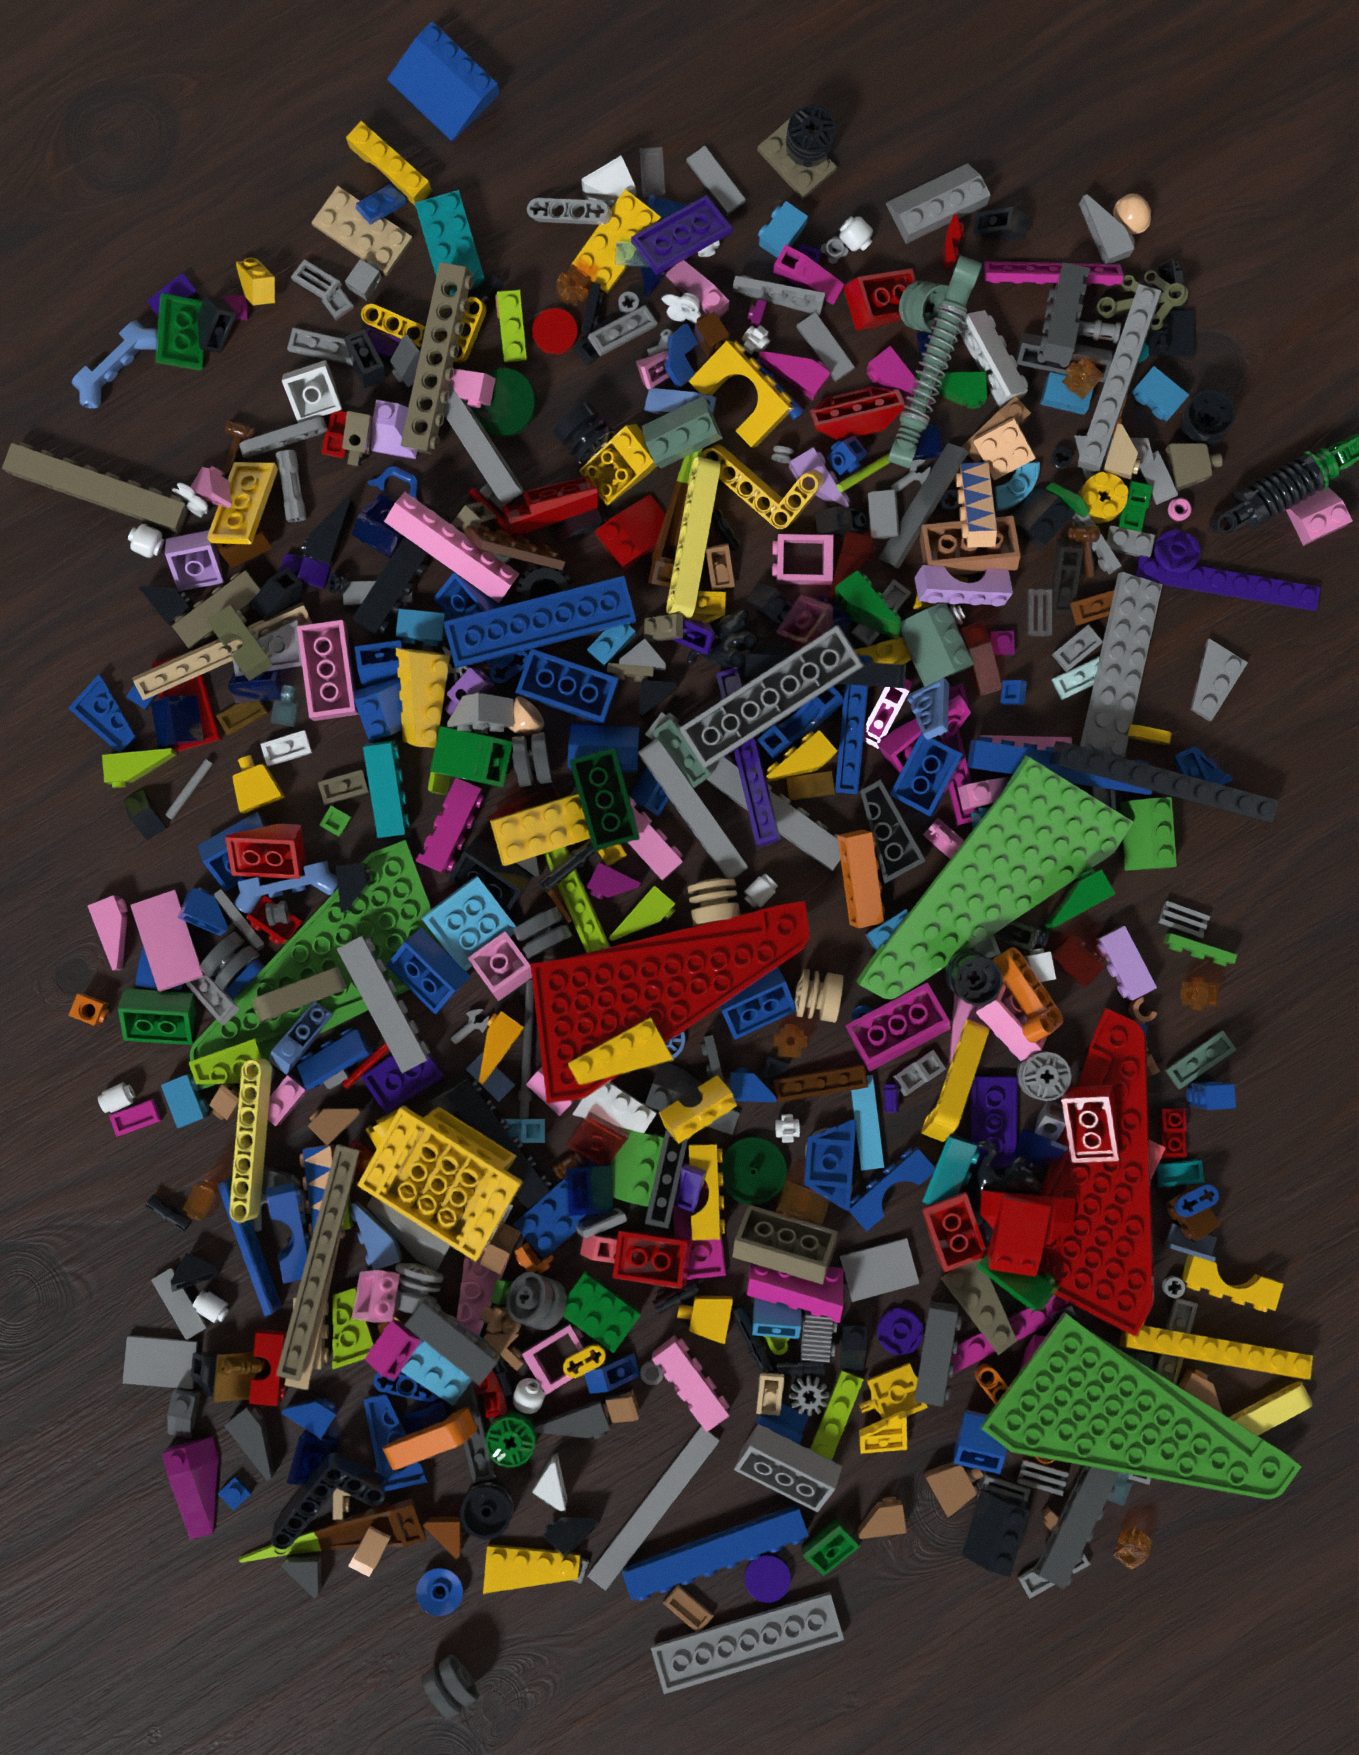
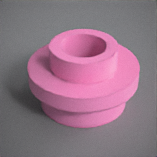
[1168,498,1191,521]

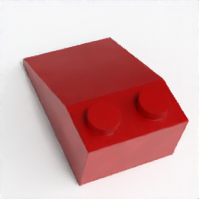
[843,268,916,331]
[595,494,666,572]
[225,824,307,879]
[1061,1085,1120,1163]
[922,1192,988,1272]
[987,1196,1051,1277]
[613,1231,692,1288]

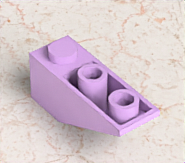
[789,447,850,508]

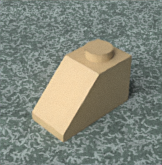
[1104,424,1141,480]

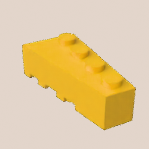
[396,648,450,748]

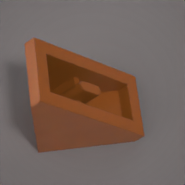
[423,1516,462,1559]

